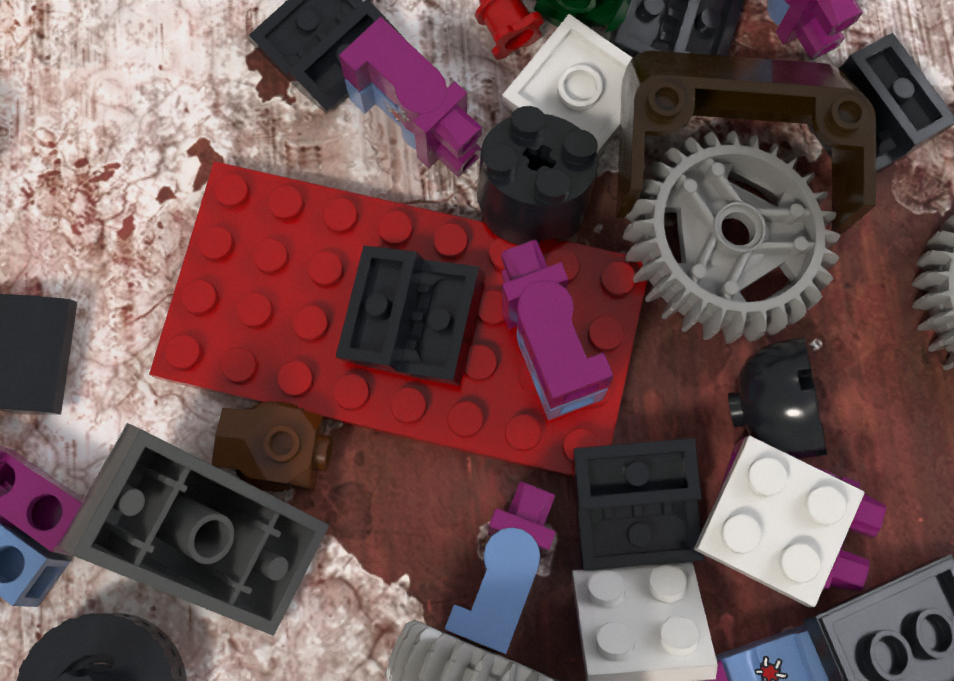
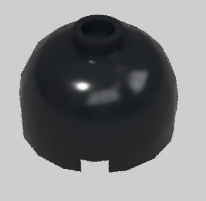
[728,337,828,459]

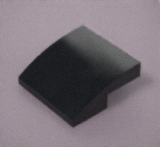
[249,0,405,114]
[609,0,744,58]
[807,33,954,174]
[336,245,486,386]
[0,294,78,415]
[573,438,704,570]

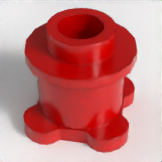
[475,0,544,60]

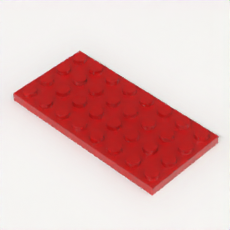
[149,161,647,479]

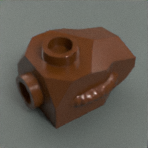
[211,400,333,492]

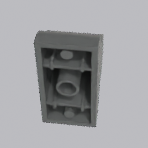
[59,423,329,636]

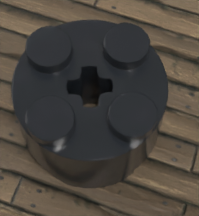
[476,106,598,245]

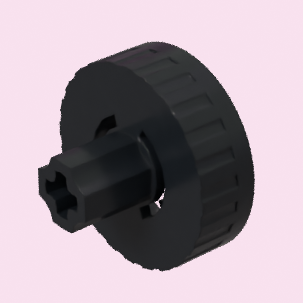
[16,613,187,681]

